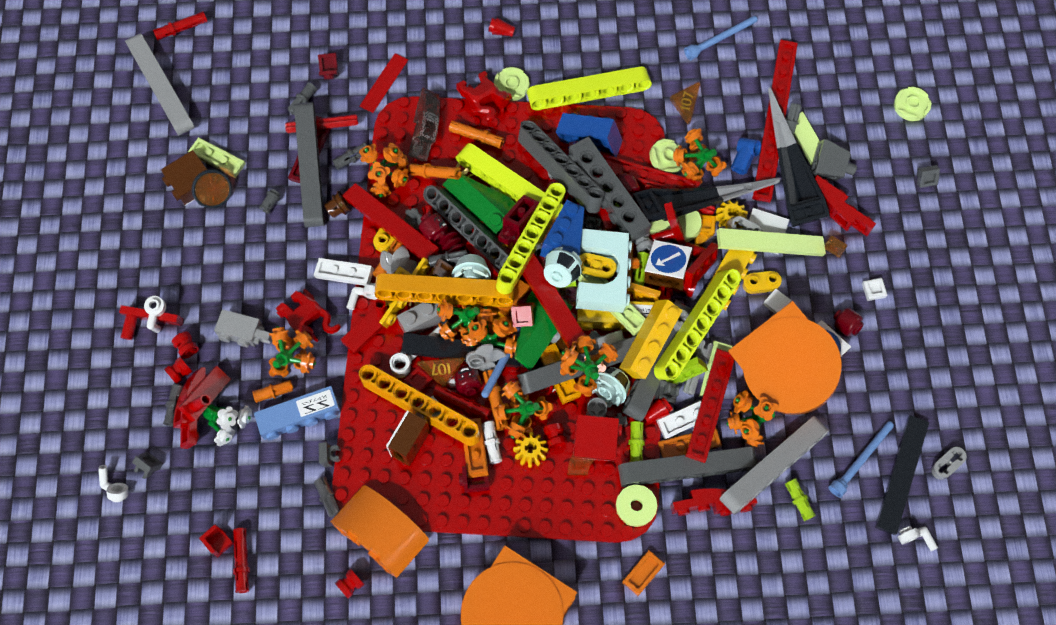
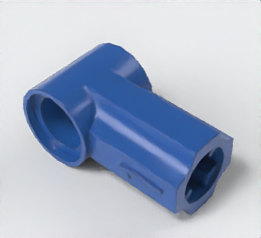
[731,137,761,175]

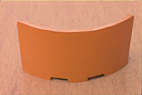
[330,485,429,578]

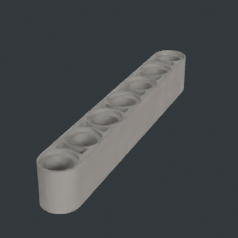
[125,33,195,136]
[719,416,829,515]

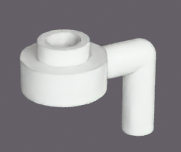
[347,283,377,310]
[144,296,166,333]
[98,465,129,502]
[898,526,938,551]

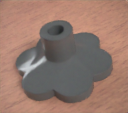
[404,208,423,230]

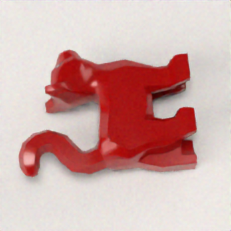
[456,71,512,122]
[276,289,341,342]

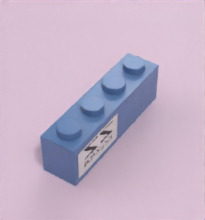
[254,386,341,440]

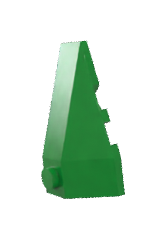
[442,175,516,236]
[514,291,573,370]

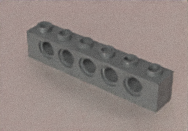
[568,136,651,242]

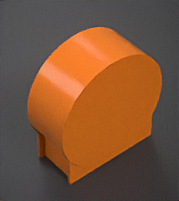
[728,301,842,415]
[461,545,577,625]

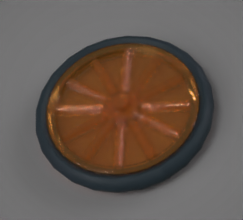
[192,169,232,208]

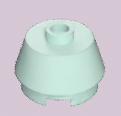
[451,254,491,280]

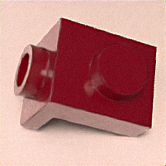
[318,53,339,80]
[459,466,490,493]

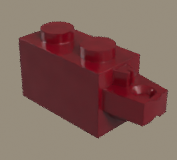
[498,195,540,245]

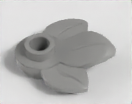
[380,246,417,274]
[466,344,506,372]

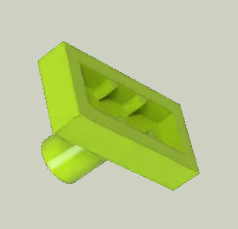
[666,354,708,385]

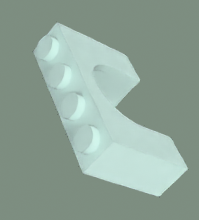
[576,229,632,313]

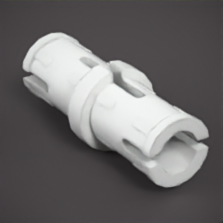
[482,421,502,464]

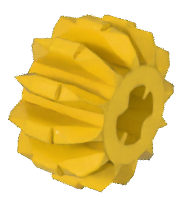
[715,200,748,229]
[513,432,548,468]

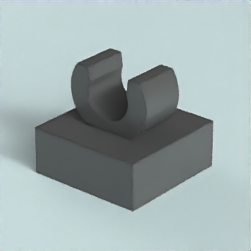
[917,165,940,188]
[654,380,679,405]
[319,442,341,468]
[132,452,163,479]

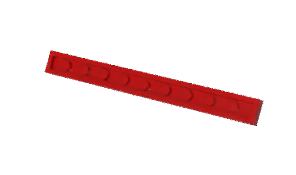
[752,40,798,203]

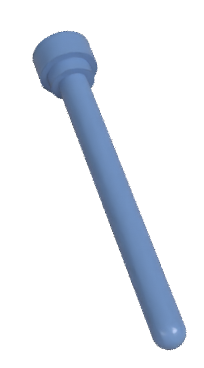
[684,16,758,61]
[481,327,521,398]
[828,421,894,498]

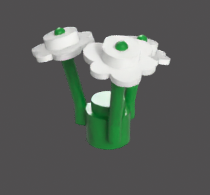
[203,404,252,446]

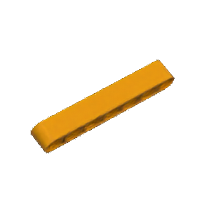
[374,273,514,307]
[359,365,480,446]

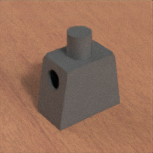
[810,139,857,180]

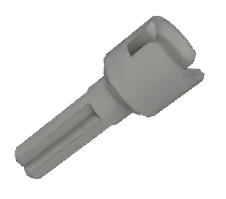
[683,340,714,395]

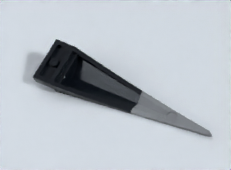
[768,88,830,227]
[633,178,780,223]

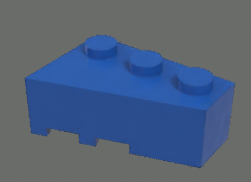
[556,113,623,157]
[540,200,584,258]

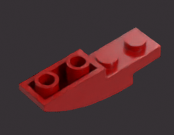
[815,175,876,236]
[173,367,206,449]
[670,488,757,516]

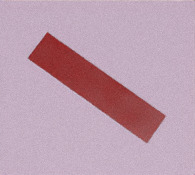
[359,53,408,113]

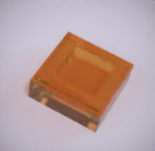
[825,236,848,258]

